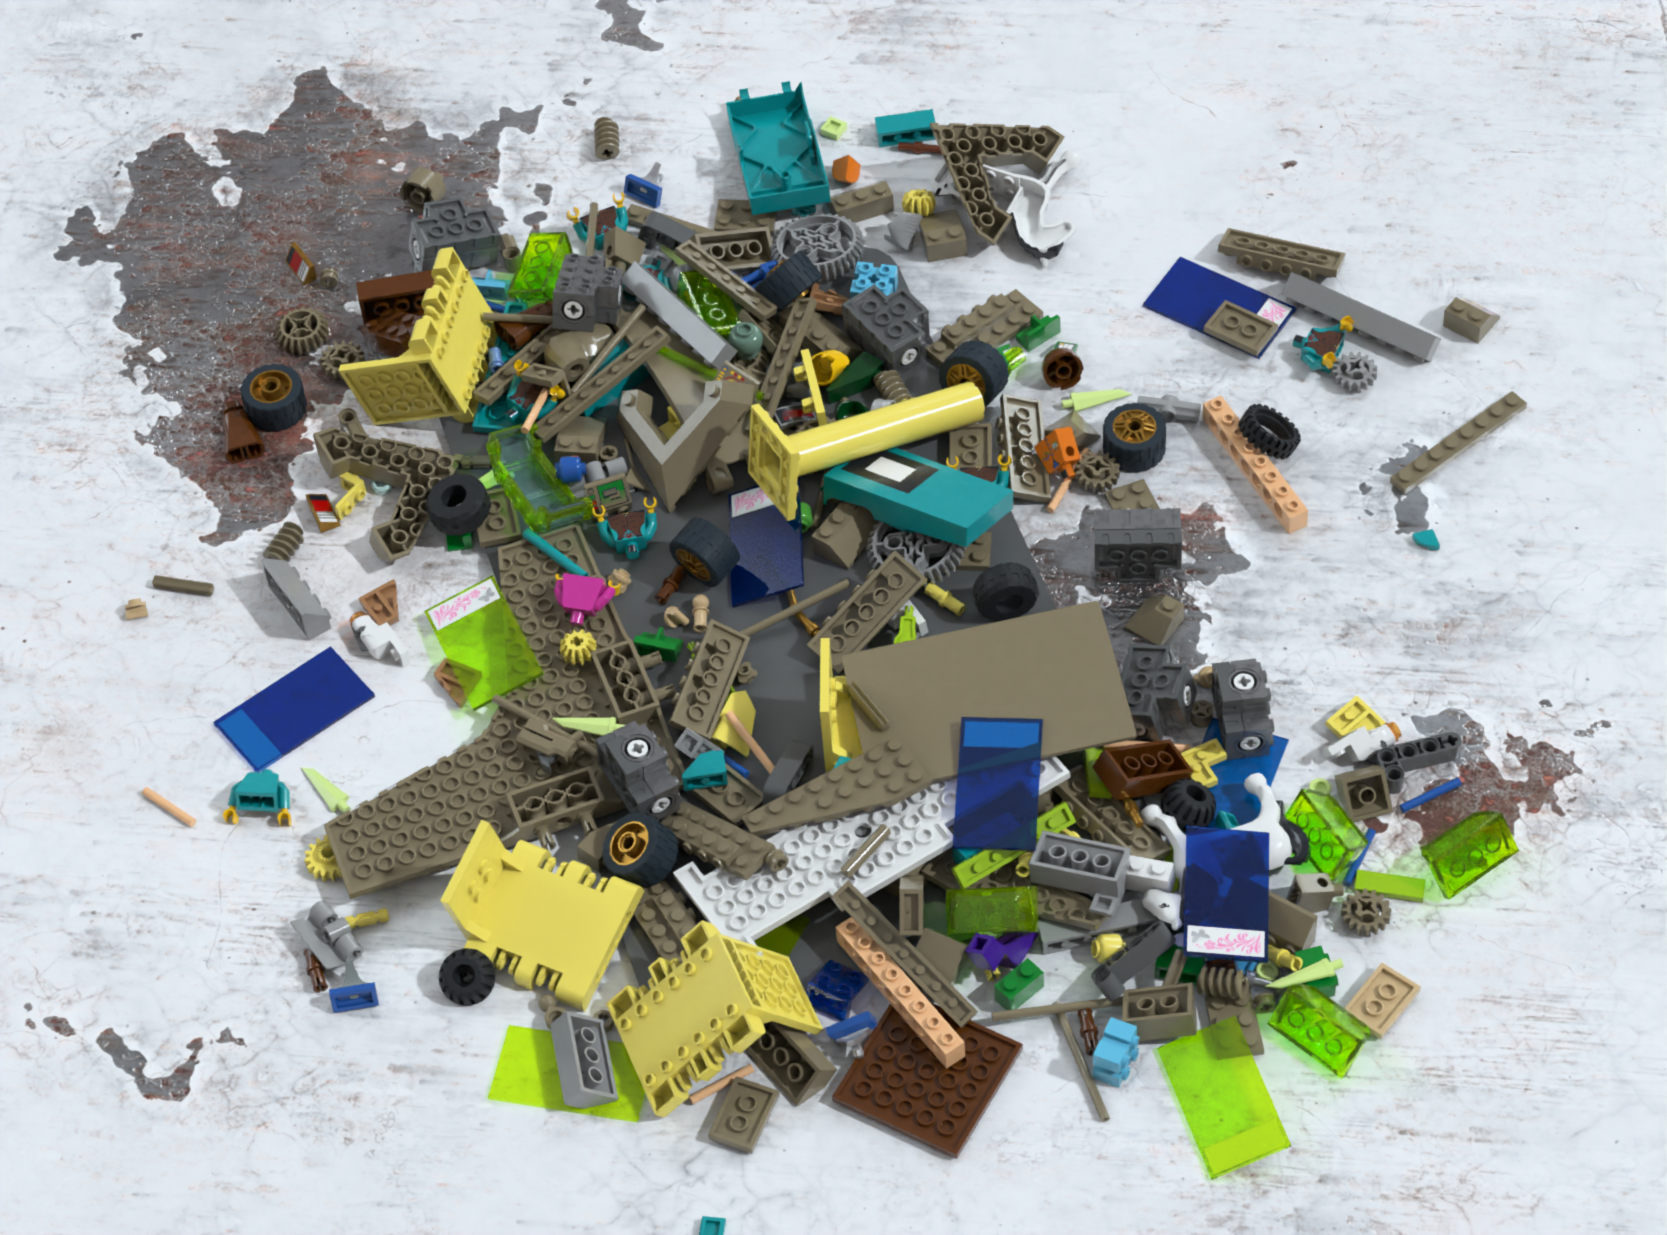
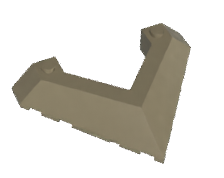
[930,123,1065,246]
[616,380,754,513]
[313,427,463,562]

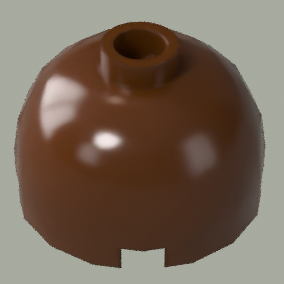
[1041,348,1084,390]

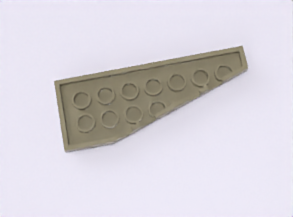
[742,734,932,837]
[922,829,1108,931]

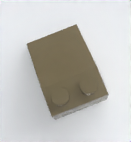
[918,209,967,262]
[554,416,608,464]

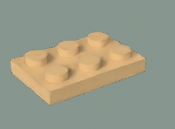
[1342,963,1421,1040]

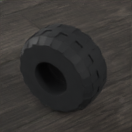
[426,474,491,535]
[972,562,1039,621]

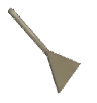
[624,438,650,492]

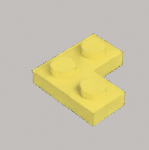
[1181,738,1227,788]

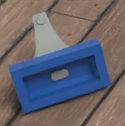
[329,960,379,1013]

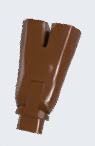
[494,300,553,352]
[222,400,265,464]

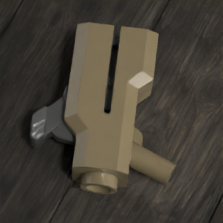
[516,718,584,773]

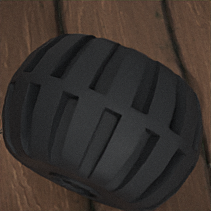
[1161,778,1216,833]
[439,948,496,1006]

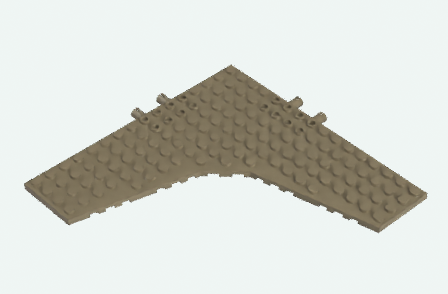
[324,523,685,899]

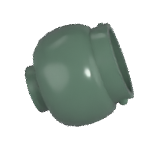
[728,322,763,360]

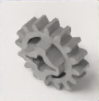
[1332,352,1377,392]

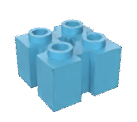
[850,261,898,299]
[1093,1017,1140,1088]

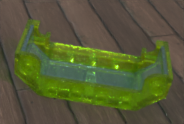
[486,422,594,532]

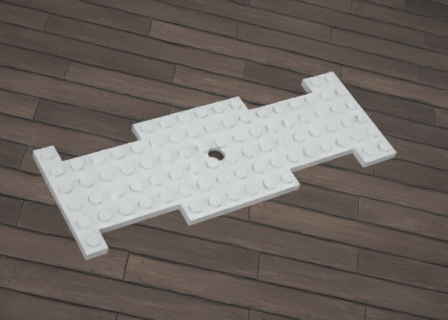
[673,756,1070,957]

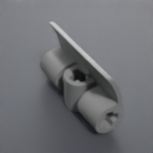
[564,457,635,510]
[290,900,364,970]

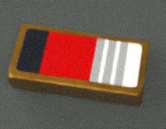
[285,242,317,285]
[305,494,341,533]

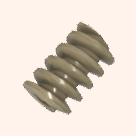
[594,117,620,159]
[873,370,912,403]
[262,521,304,562]
[1197,966,1249,999]

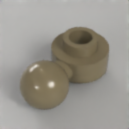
[538,994,566,1030]

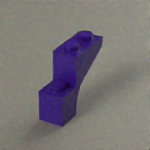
[965,926,1039,971]

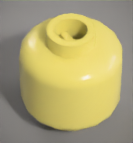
[1091,934,1126,964]

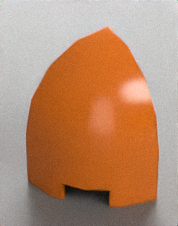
[832,155,861,184]

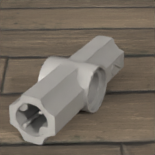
[1137,395,1201,423]

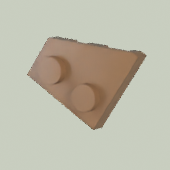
[809,283,849,315]
[358,579,399,626]
[434,658,483,708]

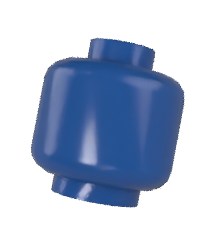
[556,456,586,484]

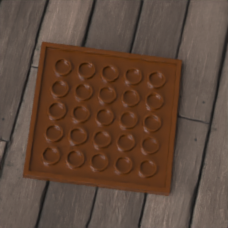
[832,1002,1023,1159]

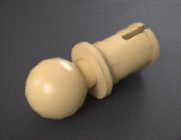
[692,594,709,633]

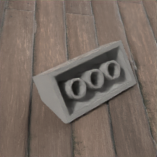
[260,558,331,641]
[1029,830,1131,899]
[550,1011,618,1109]

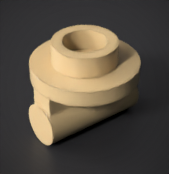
[607,568,631,594]
[124,598,148,620]
[664,606,689,628]
[1192,666,1212,688]

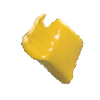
[811,350,850,387]

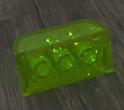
[507,232,573,304]
[677,271,741,338]
[1285,789,1369,883]
[1421,811,1519,900]
[946,886,1039,936]
[1267,984,1370,1079]

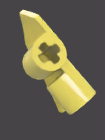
[710,690,756,758]

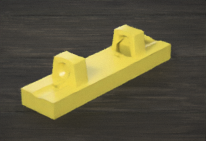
[793,349,827,426]

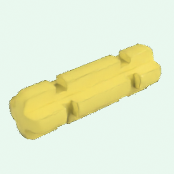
[345,908,389,929]

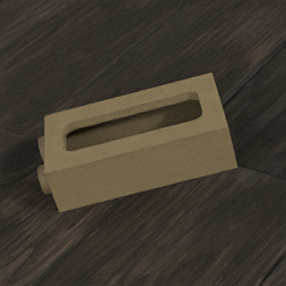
[899,875,923,935]

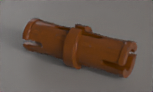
[654,565,687,605]
[303,948,328,993]
[1077,1008,1099,1056]

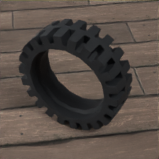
[1238,404,1301,459]

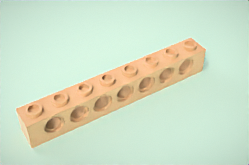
[1202,396,1308,534]
[836,917,965,1069]

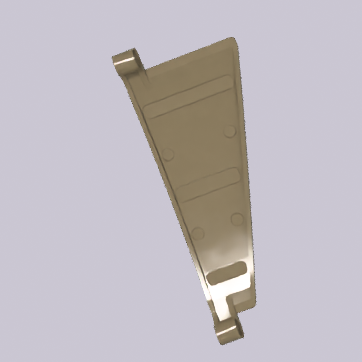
[606,308,793,494]

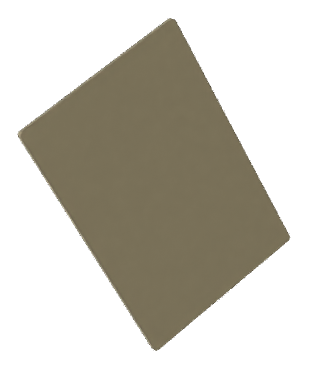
[842,601,1137,782]

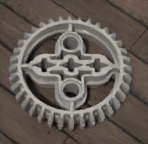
[770,212,865,282]
[867,521,966,588]

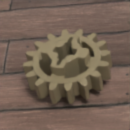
[320,340,365,380]
[1074,451,1120,493]
[1341,888,1391,936]

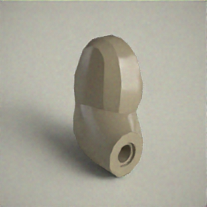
[544,322,615,382]

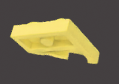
[1325,696,1387,739]

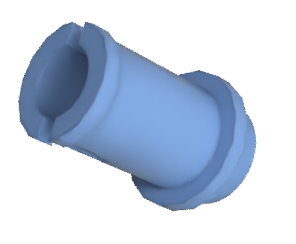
[488,347,504,373]

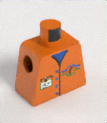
[1034,427,1080,481]

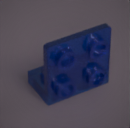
[806,960,869,1021]

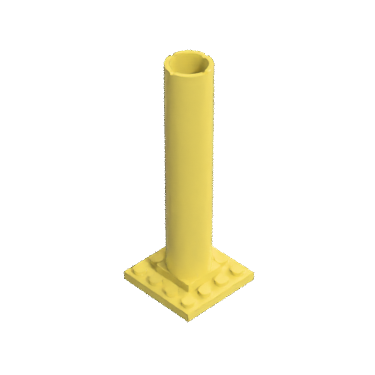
[748,382,985,521]

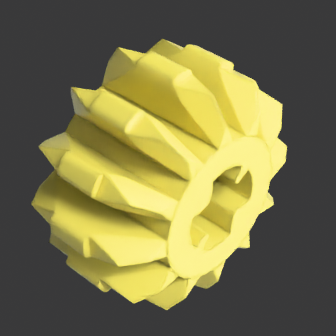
[902,189,936,217]
[560,629,597,666]

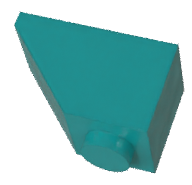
[682,750,728,791]

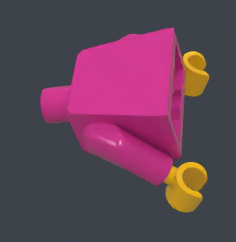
[554,573,621,626]

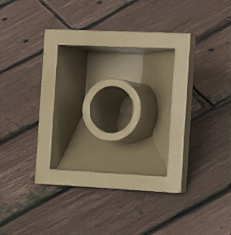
[1044,410,1101,451]
[1124,595,1185,645]

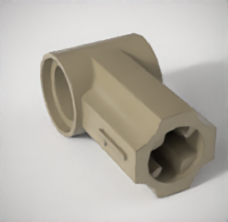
[499,233,523,273]
[338,408,366,434]

